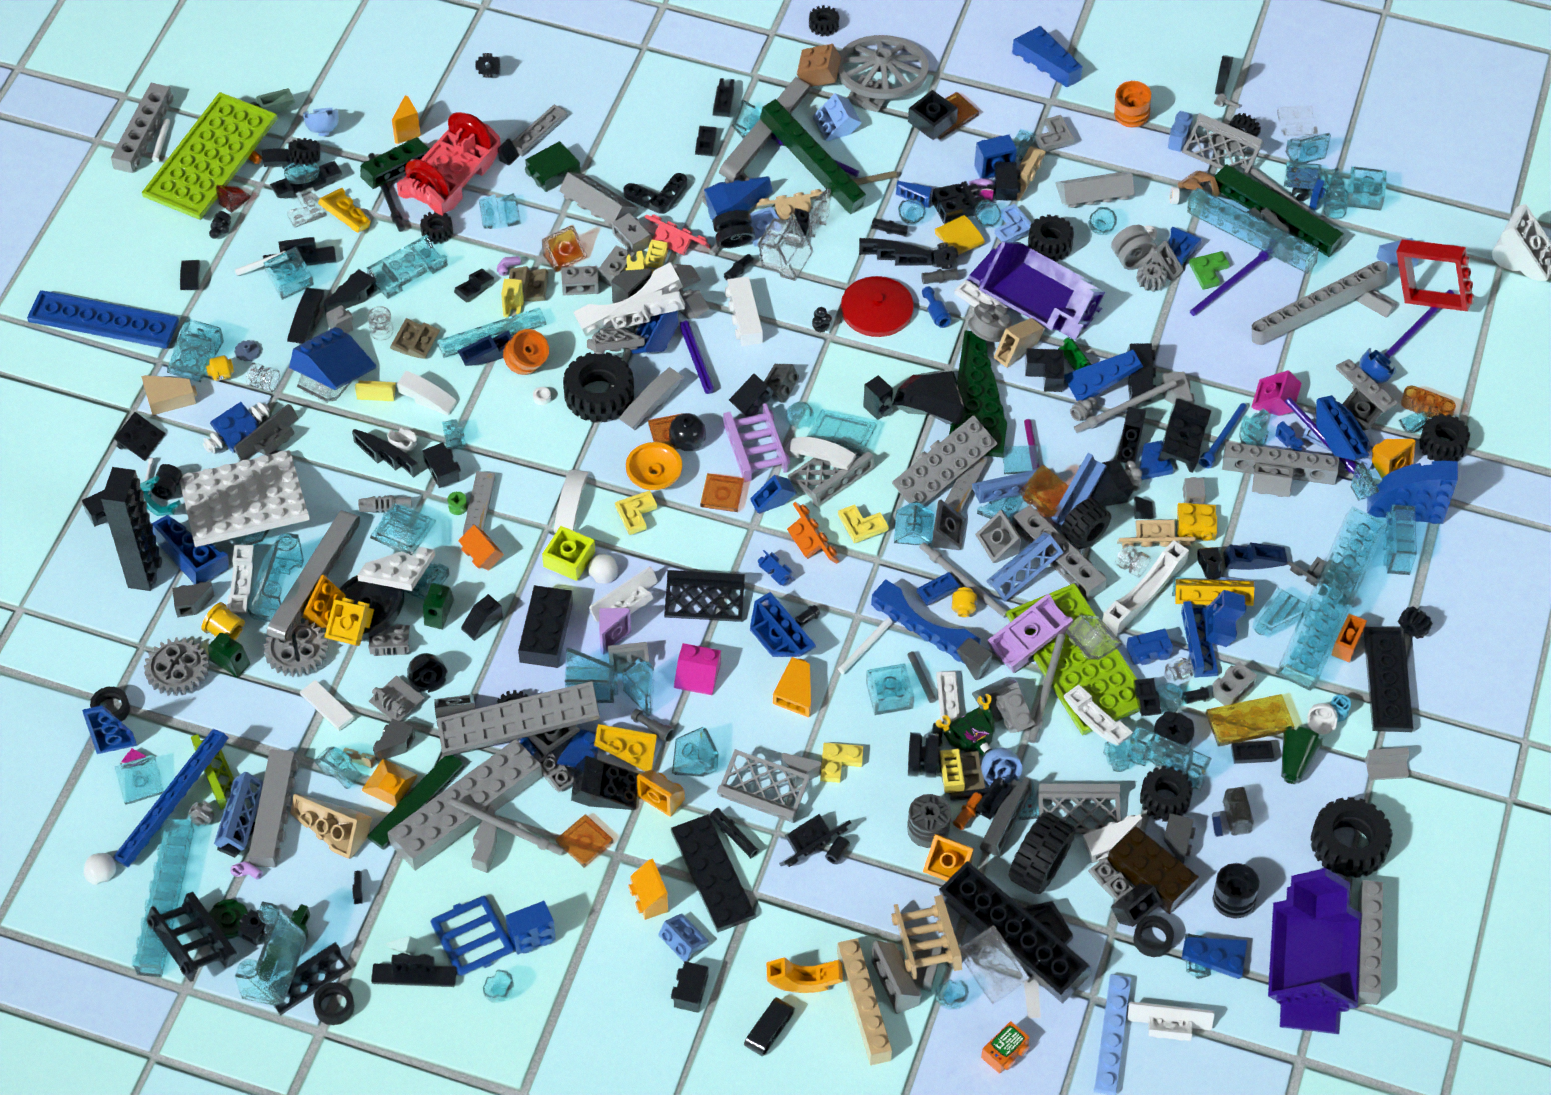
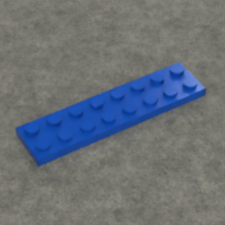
[27,290,179,349]

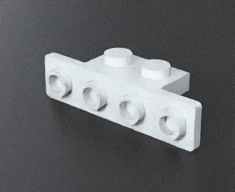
[589,566,658,622]
[1127,1002,1214,1041]

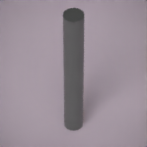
[907,651,937,703]

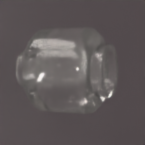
[1164,657,1193,685]

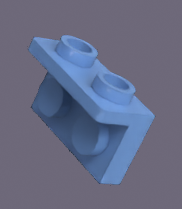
[658,913,709,962]

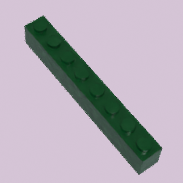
[760,98,866,215]
[1214,164,1344,257]

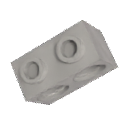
[1211,662,1257,710]

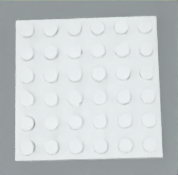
[180,450,310,547]

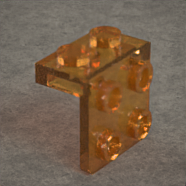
[1019,465,1069,517]

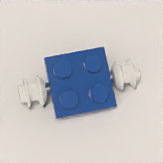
[203,402,270,454]

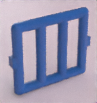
[430,895,514,976]

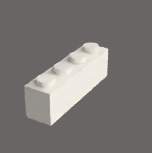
[725,276,763,347]

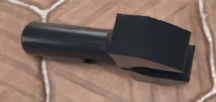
[1291,181,1317,201]
[352,870,363,904]

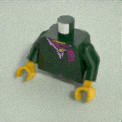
[936,694,995,757]

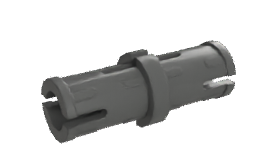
[921,268,959,284]

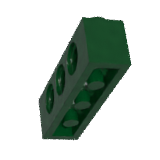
[360,137,430,189]

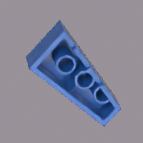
[1012,25,1083,88]

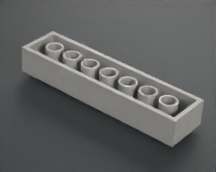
[388,739,542,871]

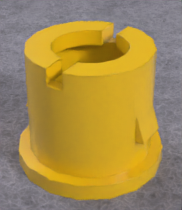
[201,602,245,640]

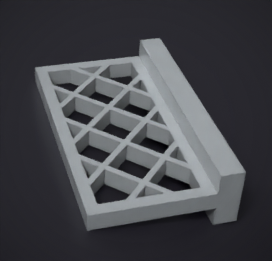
[1182,113,1264,176]
[788,437,875,507]
[716,749,810,823]
[1037,784,1121,834]

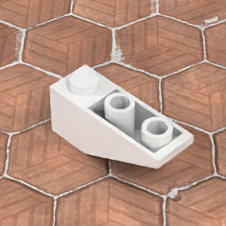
[1083,814,1142,864]

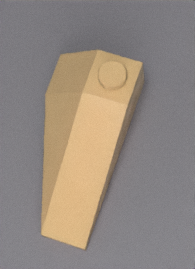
[290,793,372,859]

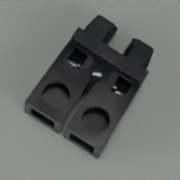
[931,181,986,224]

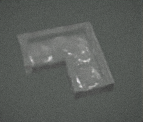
[287,187,327,228]

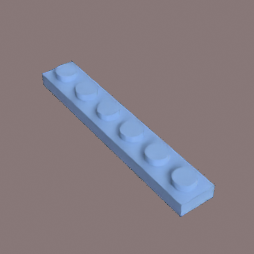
[1094,974,1131,1095]

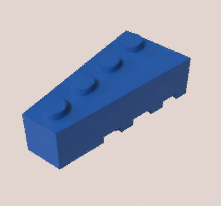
[151,515,229,584]

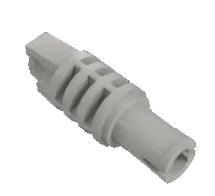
[358,495,412,513]

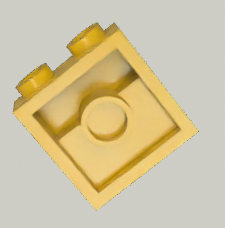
[1177,503,1217,541]
[324,598,374,646]

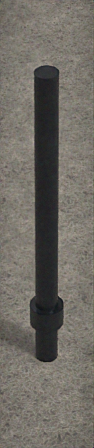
[368,153,405,232]

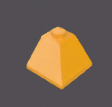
[1372,439,1416,478]
[362,759,418,807]

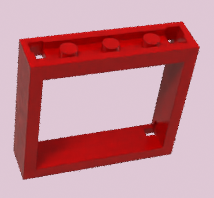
[1396,239,1475,312]

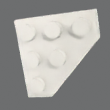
[357,546,435,591]

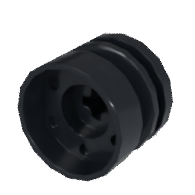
[1212,863,1260,919]

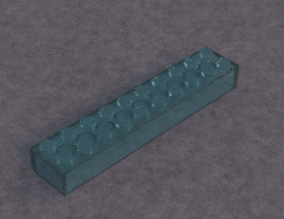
[1275,506,1387,691]

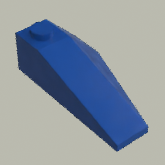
[704,176,773,220]
[82,705,137,754]

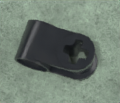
[1197,547,1222,580]

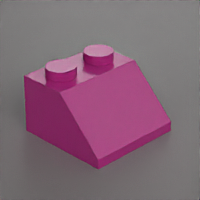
[1251,370,1302,416]
[674,643,721,695]

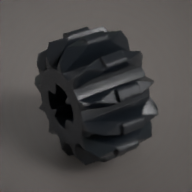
[1398,606,1433,639]

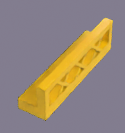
[1175,579,1255,606]

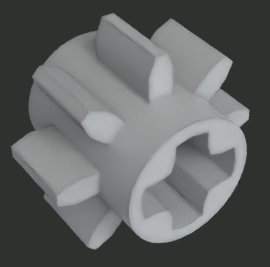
[188,800,214,827]

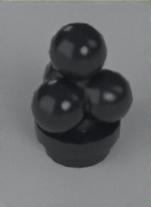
[209,211,231,239]
[812,306,832,332]

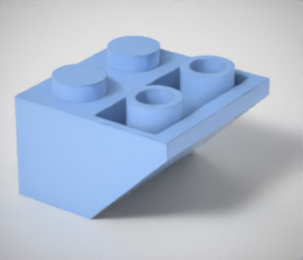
[812,93,862,141]

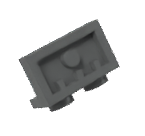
[764,363,799,403]

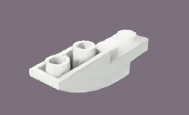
[609,290,685,329]

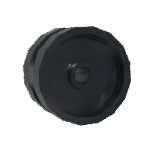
[712,210,756,249]
[908,732,940,778]

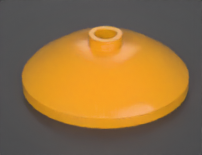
[626,442,682,490]

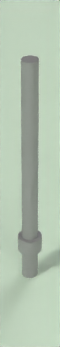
[1239,159,1320,219]
[1074,379,1177,433]
[919,542,1007,618]
[1028,634,1065,743]
[449,797,564,856]

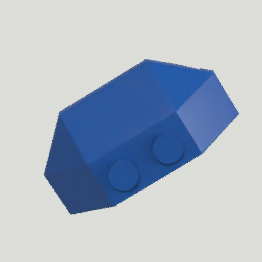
[631,311,679,354]
[1316,395,1370,460]
[750,592,816,657]

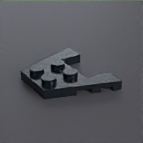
[1019,901,1073,983]

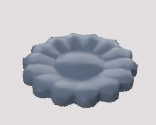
[234,340,260,362]

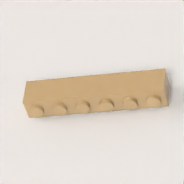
[837,938,892,1066]

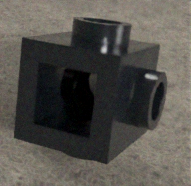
[475,53,500,78]
[929,242,958,269]
[238,909,271,946]

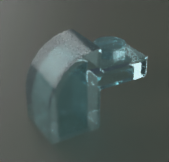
[1239,408,1269,446]
[314,746,362,789]

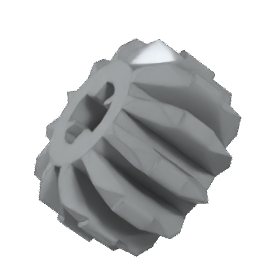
[1136,261,1167,292]

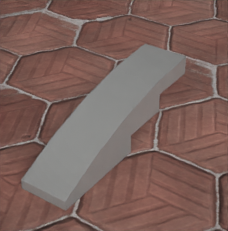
[619,367,684,431]

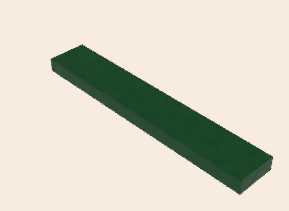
[367,755,464,850]

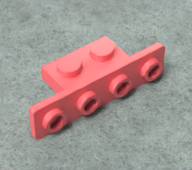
[644,214,711,256]

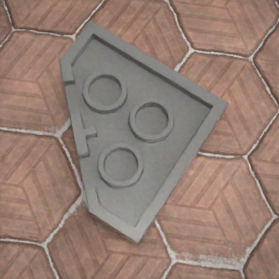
[587,327,644,354]

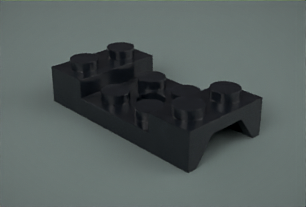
[1157,398,1212,473]

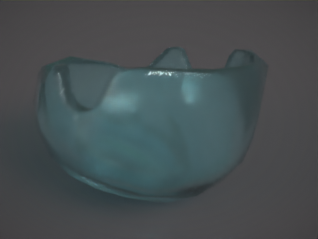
[898,198,926,225]
[974,199,1001,228]
[1088,207,1117,235]
[786,401,815,429]
[1398,411,1429,434]
[1156,682,1184,712]
[483,969,515,1003]
[936,979,969,1010]

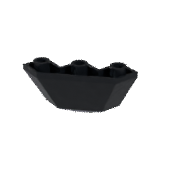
[892,371,964,425]

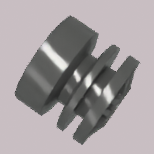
[907,794,951,848]

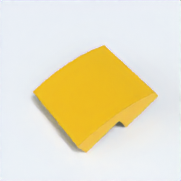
[935,215,985,255]

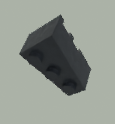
[1127,343,1157,402]

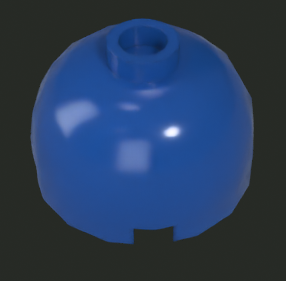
[1359,348,1397,384]

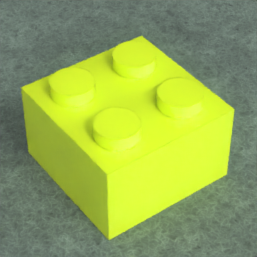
[542,526,595,581]

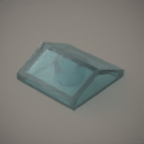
[731,99,762,139]

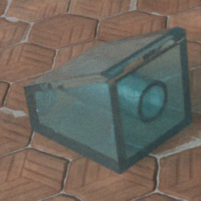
[565,648,618,703]

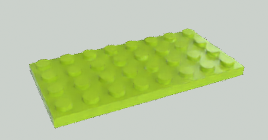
[141,92,278,220]
[1006,583,1139,736]

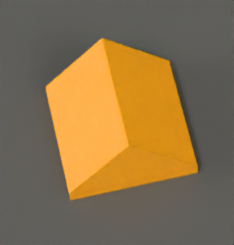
[392,95,421,144]
[923,834,974,881]

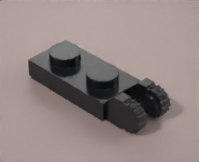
[713,78,735,117]

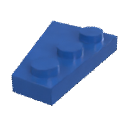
[1182,937,1247,979]

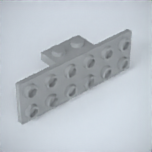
[892,416,997,511]

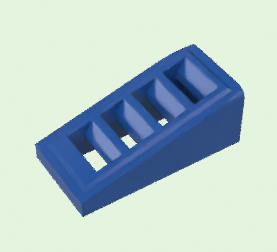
[896,180,932,208]

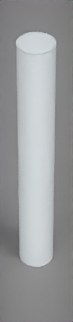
[152,118,170,162]
[235,251,288,276]

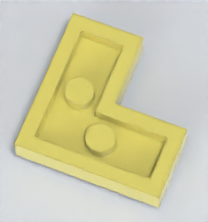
[615,490,657,535]
[838,504,889,543]
[820,743,863,783]

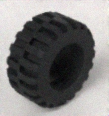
[563,352,634,423]
[1310,797,1393,878]
[1008,812,1076,894]

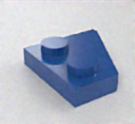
[1168,226,1201,265]
[1139,440,1173,480]
[557,729,598,767]

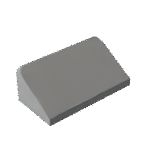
[1356,289,1398,318]

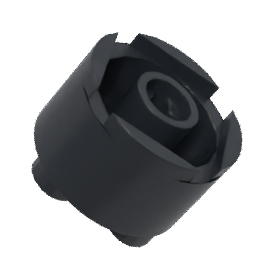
[1152,711,1195,759]

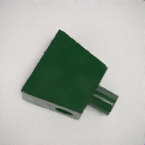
[423,583,454,630]
[208,633,250,678]

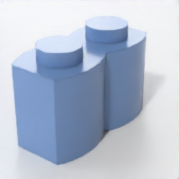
[1168,111,1193,152]

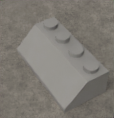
[559,172,639,226]
[1055,172,1135,208]

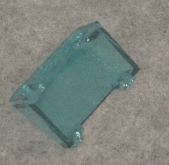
[248,533,304,622]
[235,901,306,1006]

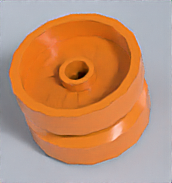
[503,329,549,375]

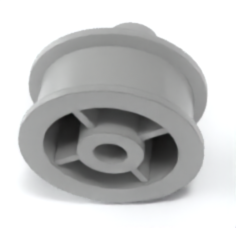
[968,303,1012,342]

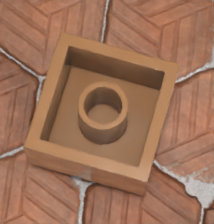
[797,43,841,87]

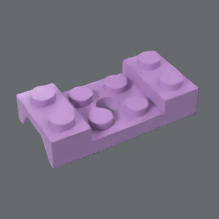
[988,594,1074,674]

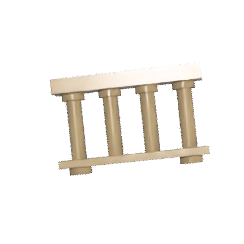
[891,895,962,980]

